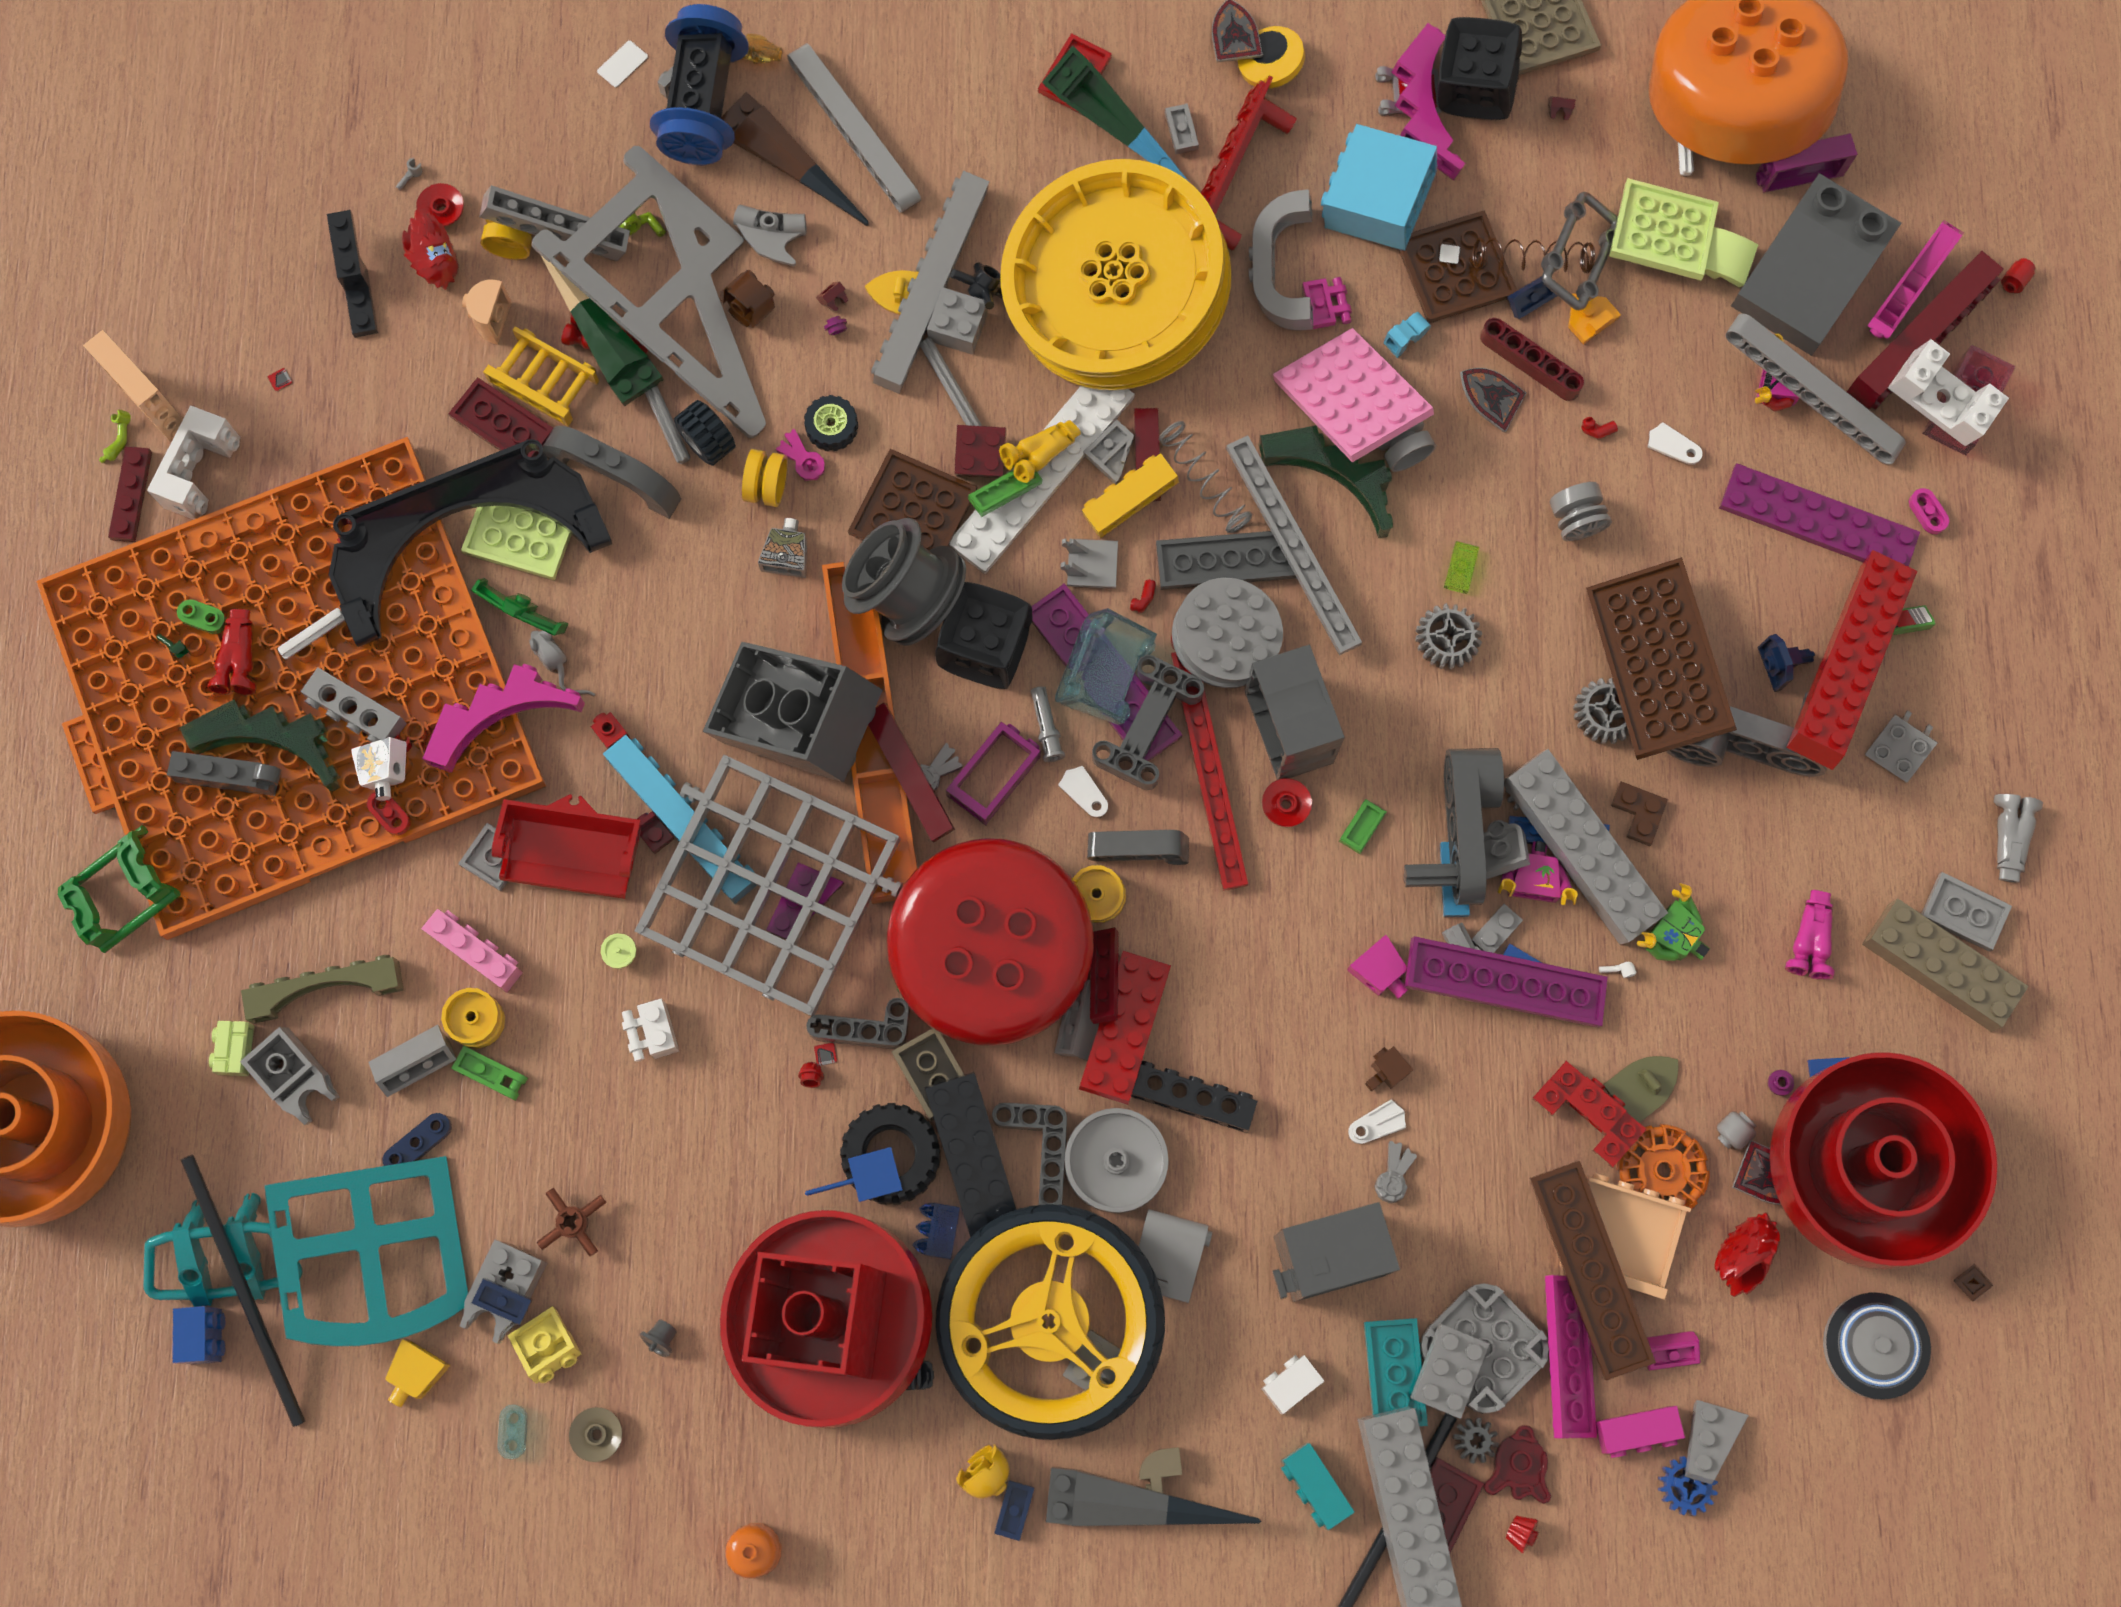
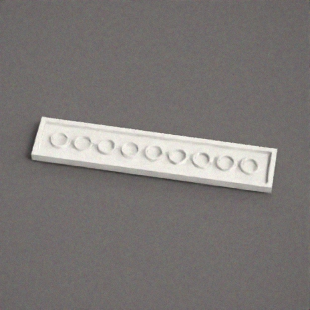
[949,386,1135,574]

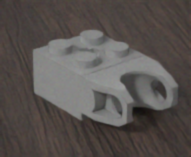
[240,1027,339,1125]
[460,1240,547,1344]

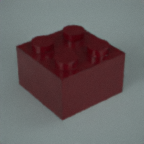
[954,425,1007,478]

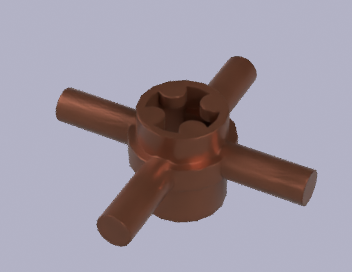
[536,1188,607,1257]

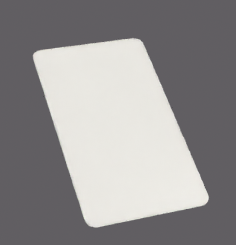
[597,40,648,87]

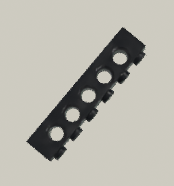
[1131,1061,1258,1133]

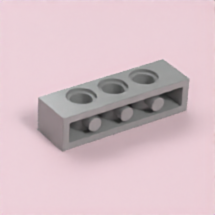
[301,667,407,743]

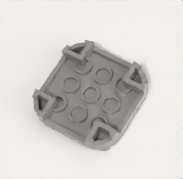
[1420,1283,1549,1414]

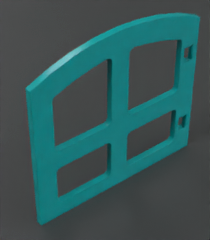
[264,1156,468,1347]

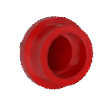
[798,1062,824,1088]

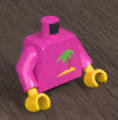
[1497,842,1578,905]

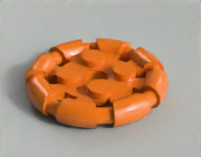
[1616,1124,1710,1213]

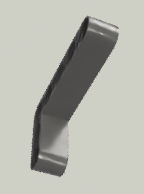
[992,1103,1067,1205]

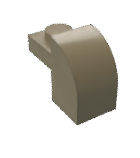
[1139,1447,1182,1493]

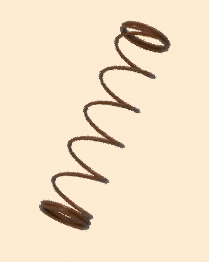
[1472,238,1595,273]

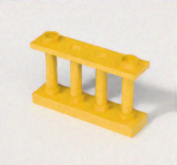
[483,326,599,427]

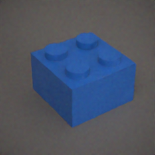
[173,1306,225,1364]

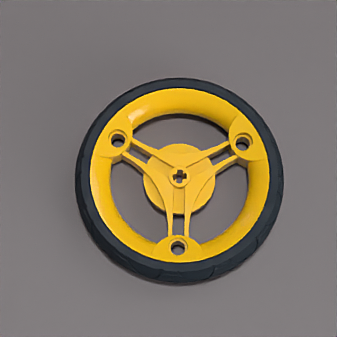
[936,1204,1165,1440]

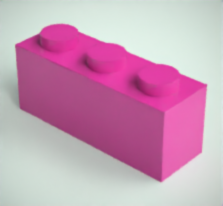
[1596,1406,1685,1458]

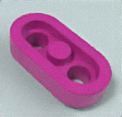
[1909,488,1949,535]

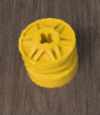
[480,219,533,260]

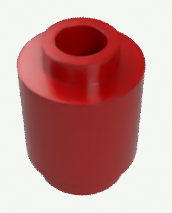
[2001,258,2035,294]

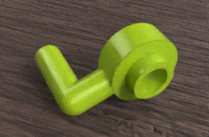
[619,212,666,237]

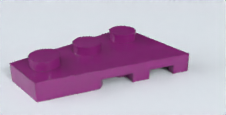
[766,862,844,940]

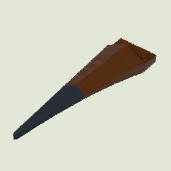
[721,92,869,226]

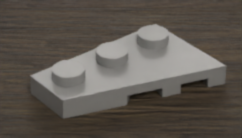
[1685,1400,1748,1484]

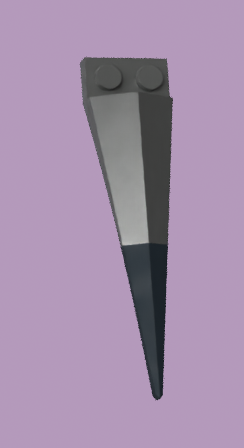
[1046,1467,1261,1526]

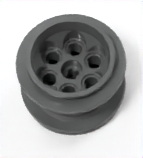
[842,518,966,646]

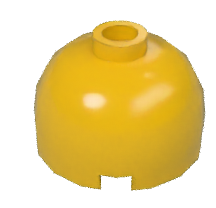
[956,1445,1010,1499]

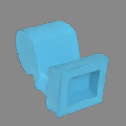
[1383,312,1431,358]

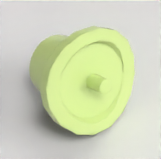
[601,933,637,969]

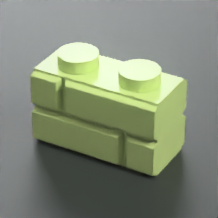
[209,1021,255,1076]

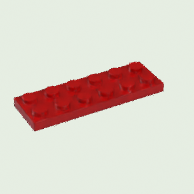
[1079,951,1171,1105]

